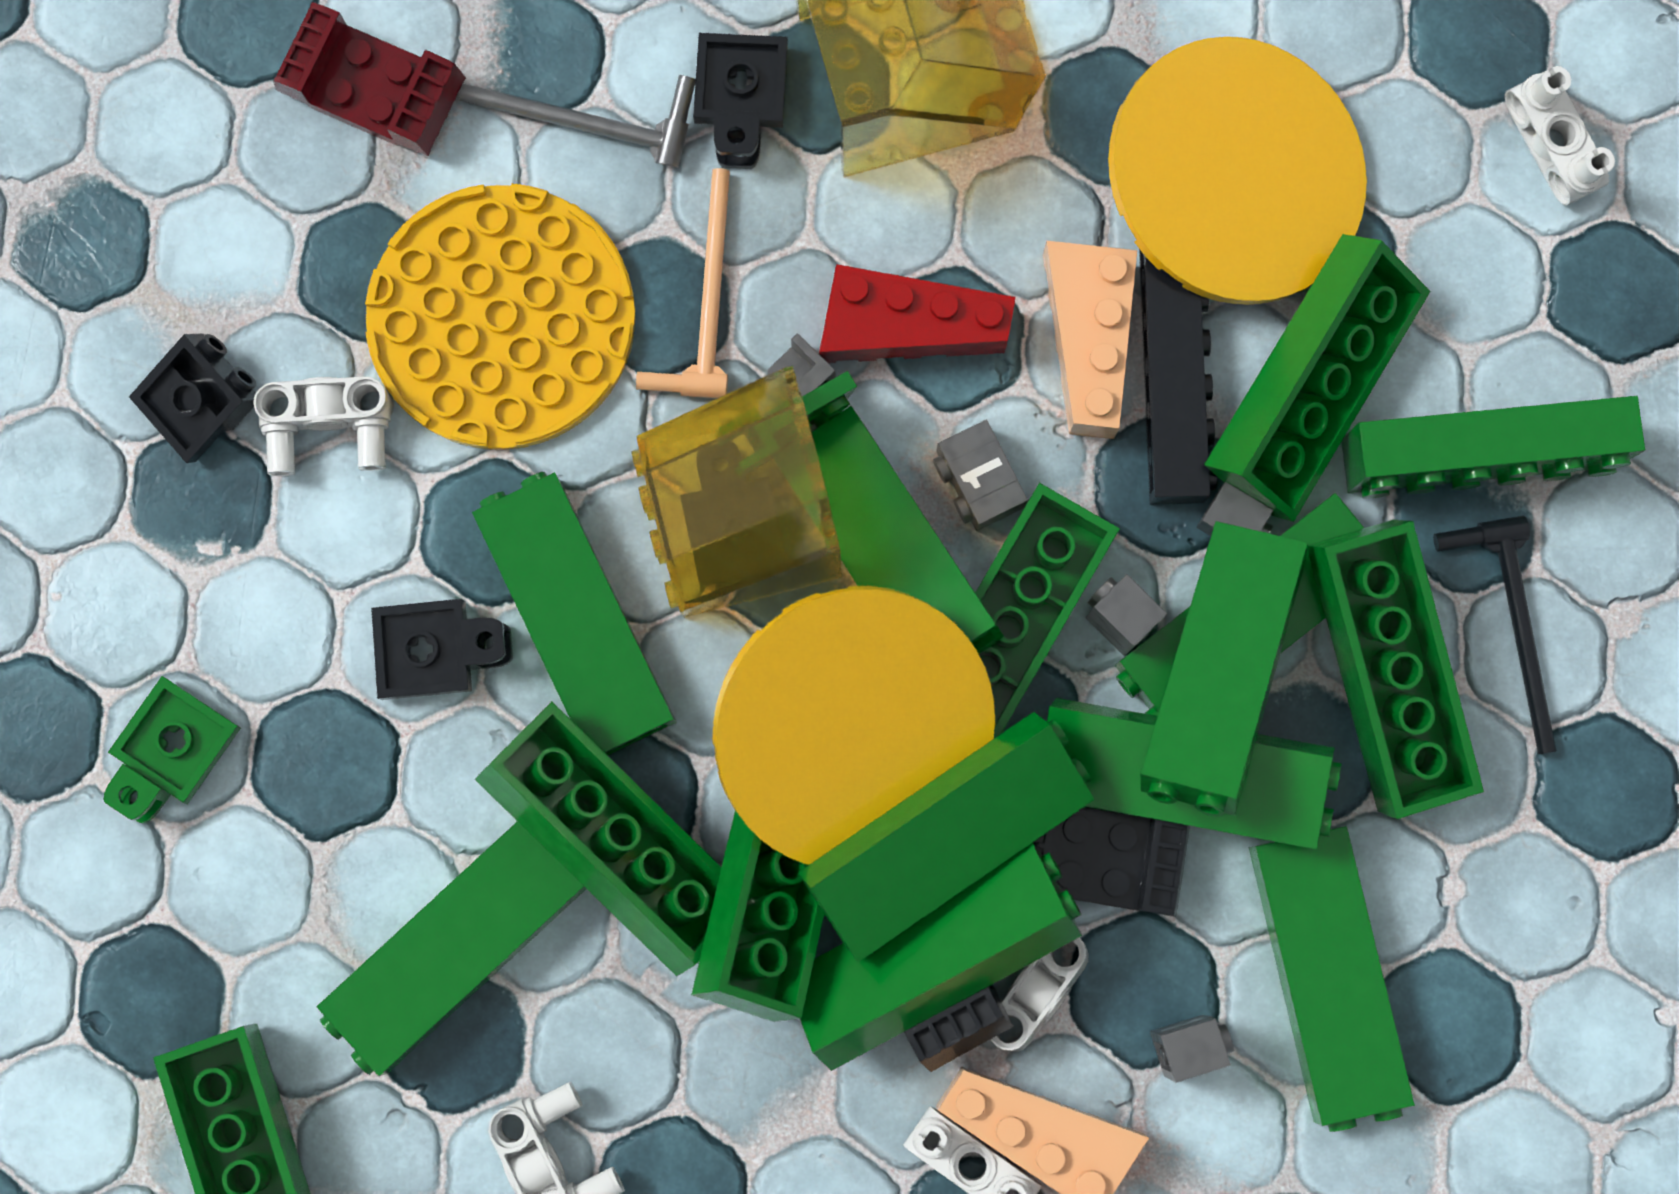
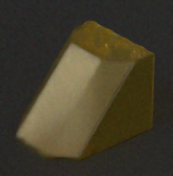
[796,0,1046,177]
[631,366,842,618]

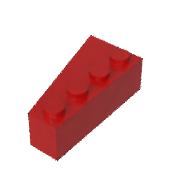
[819,264,1016,364]

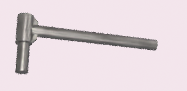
[459,75,696,168]

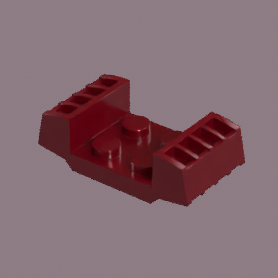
[273,2,466,156]

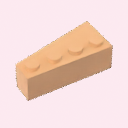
[1043,241,1137,439]
[936,1067,1149,1194]

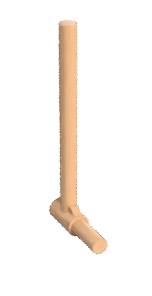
[636,168,730,399]

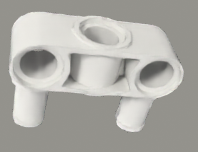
[1505,66,1615,205]
[253,377,394,476]
[989,938,1089,1052]
[488,1082,625,1194]
[903,1106,1042,1194]

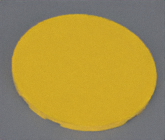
[1108,36,1367,305]
[365,183,635,450]
[712,586,995,865]

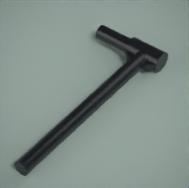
[1433,515,1557,754]

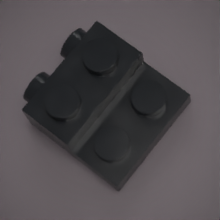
[129,333,256,463]

